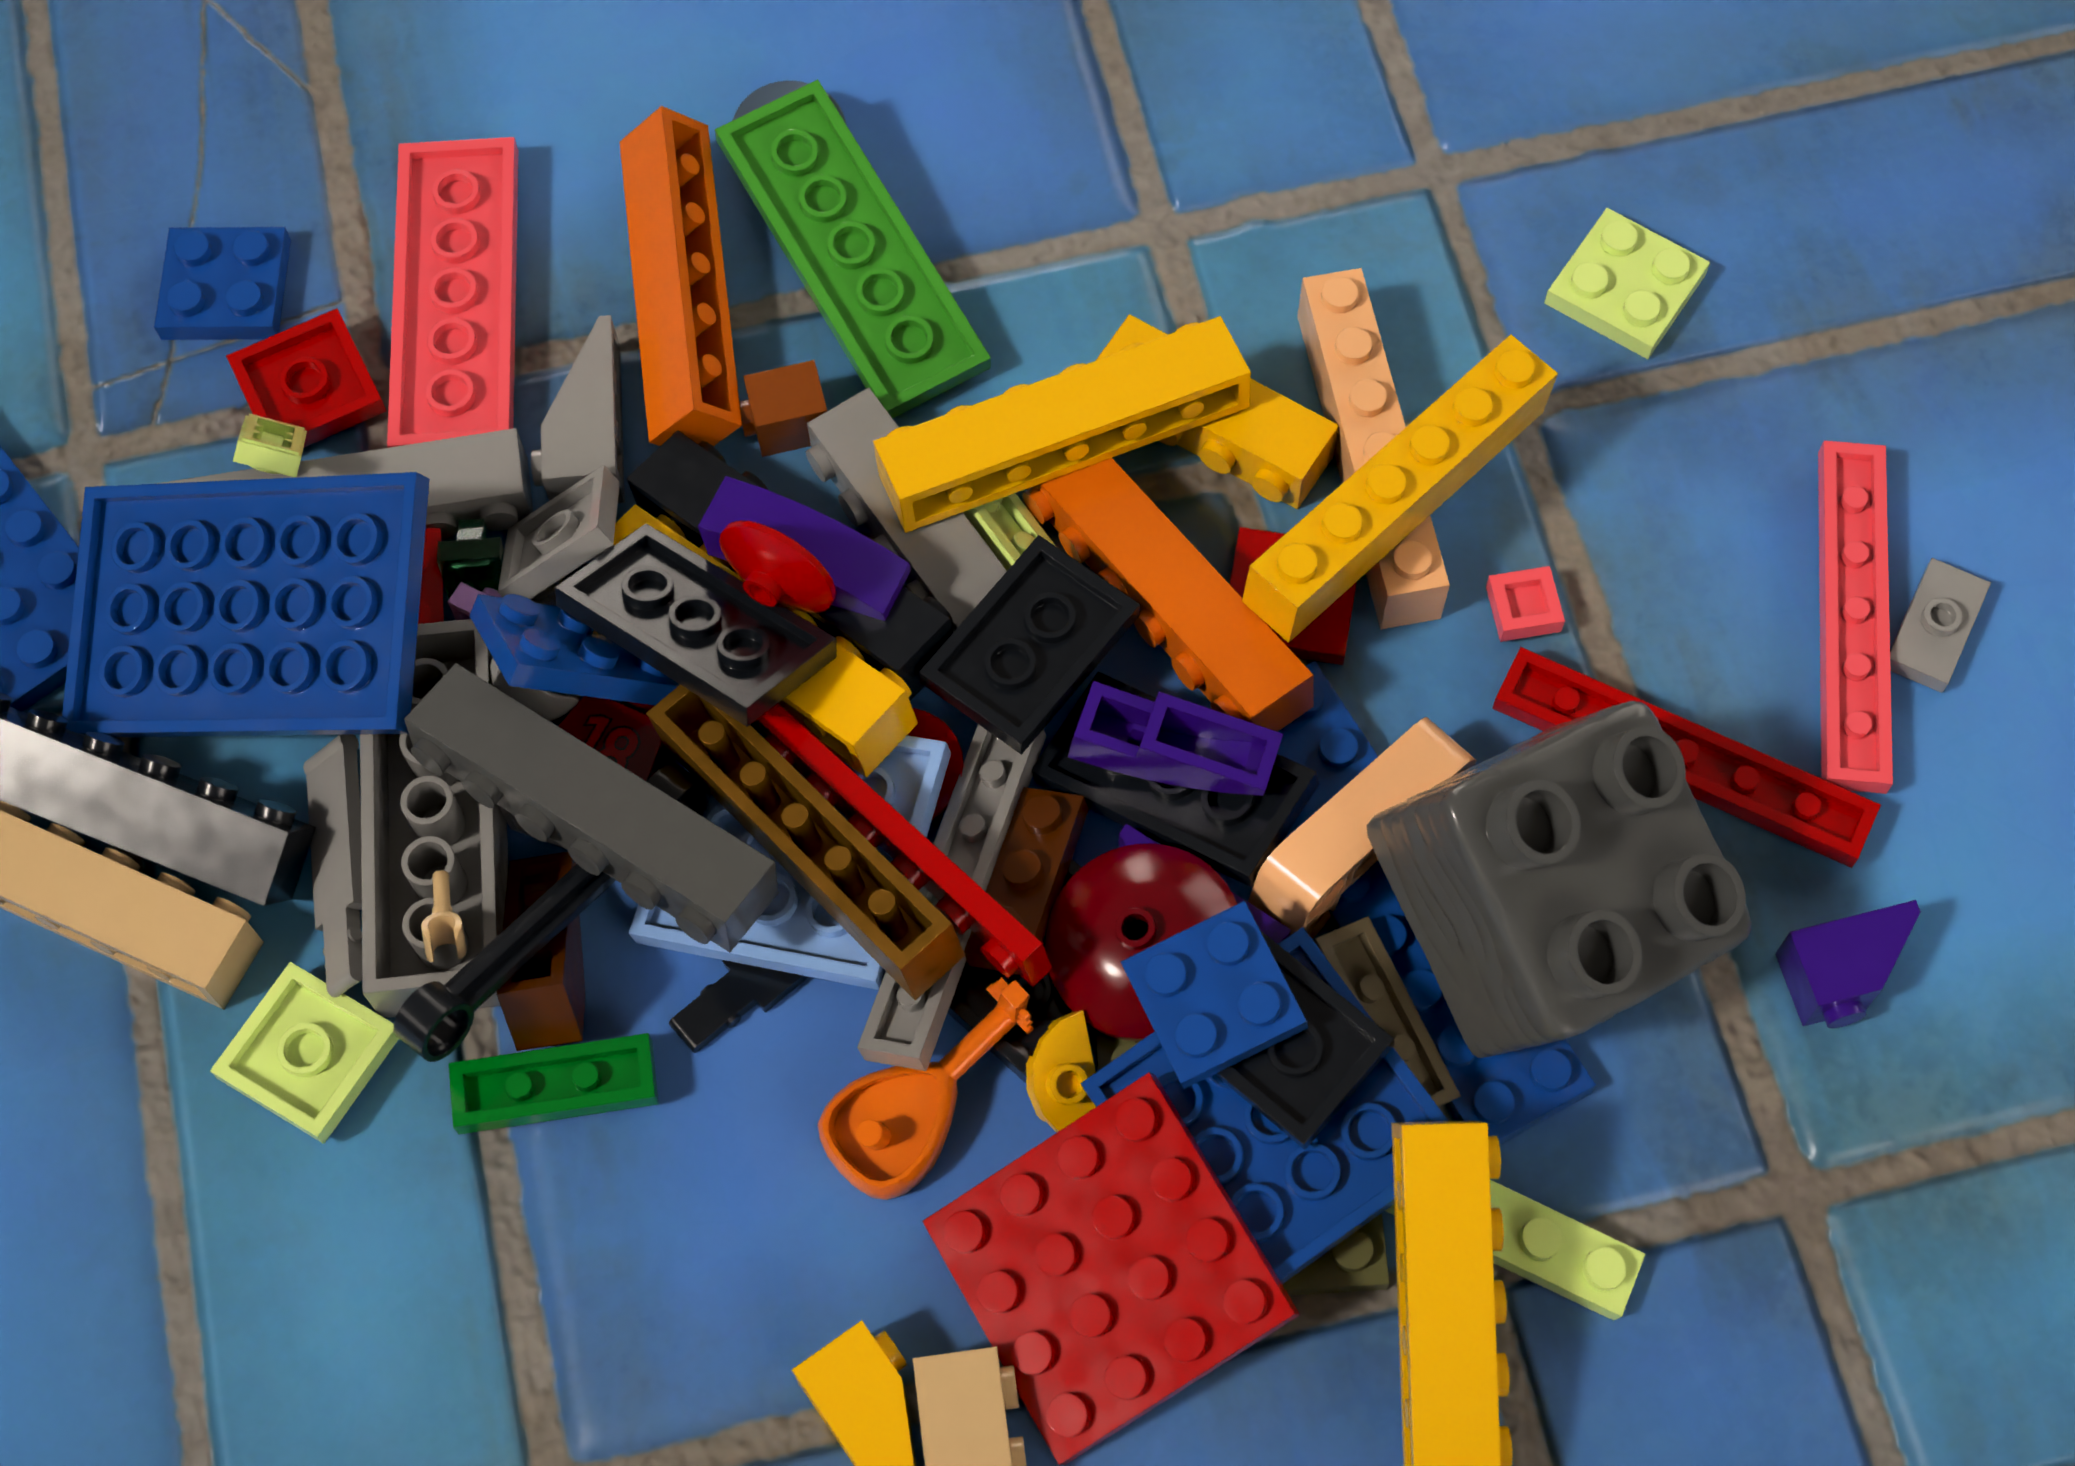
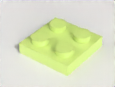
[1544,208,1710,359]
[210,962,399,1144]

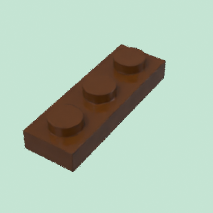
[964,787,1089,975]

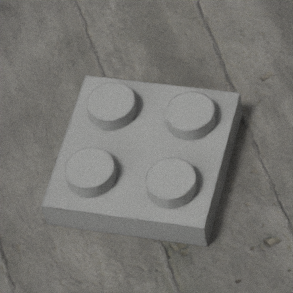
[498,465,620,599]

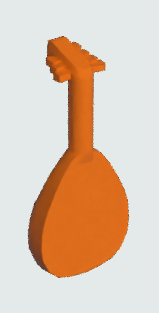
[817,977,1034,1200]

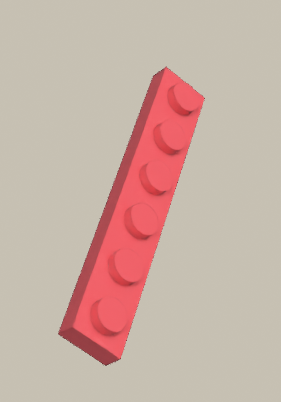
[1818,441,1893,794]

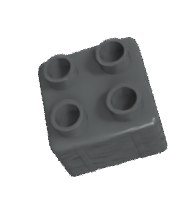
[1366,701,1751,1058]

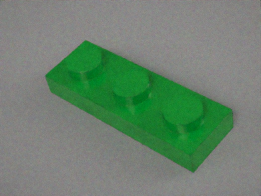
[449,1033,659,1135]

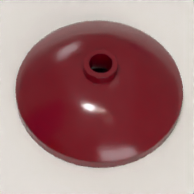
[1045,843,1237,1041]

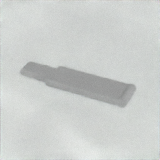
[303,734,362,998]

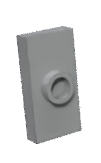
[1890,558,1991,693]

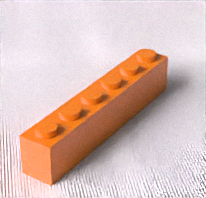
[619,106,742,446]
[1022,458,1314,732]

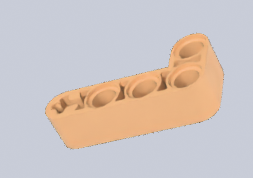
[1248,717,1477,939]

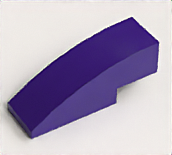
[698,476,911,621]
[1068,681,1283,796]

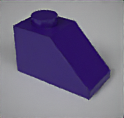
[1775,900,1921,1029]

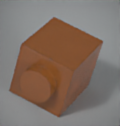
[739,360,827,457]

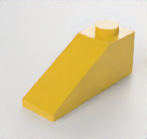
[792,1320,916,1466]

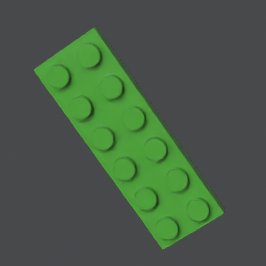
[715,79,991,419]

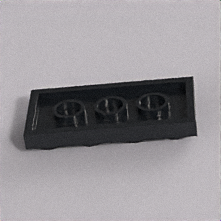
[555,523,836,727]
[1031,671,1319,888]

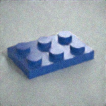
[469,594,680,705]

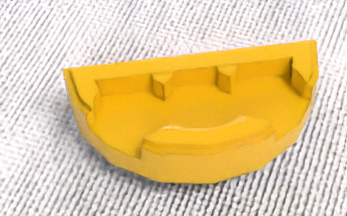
[1026,1010,1096,1133]

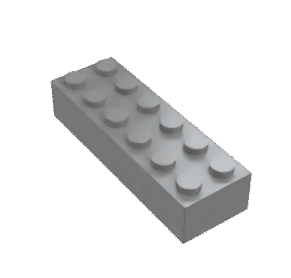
[360,619,508,1018]

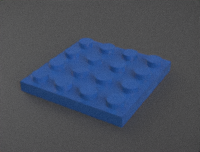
[1080,927,1449,1284]

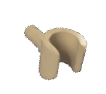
[421,870,467,962]

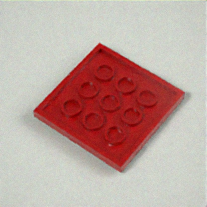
[922,1073,1300,1465]

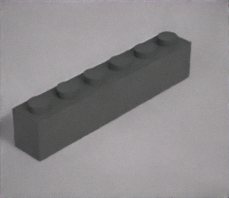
[404,663,779,952]

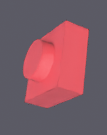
[1486,566,1565,642]

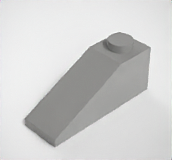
[531,315,625,503]

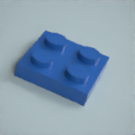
[154,227,291,340]
[1121,901,1308,1090]

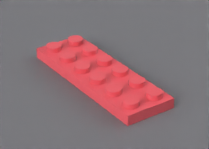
[387,137,519,448]

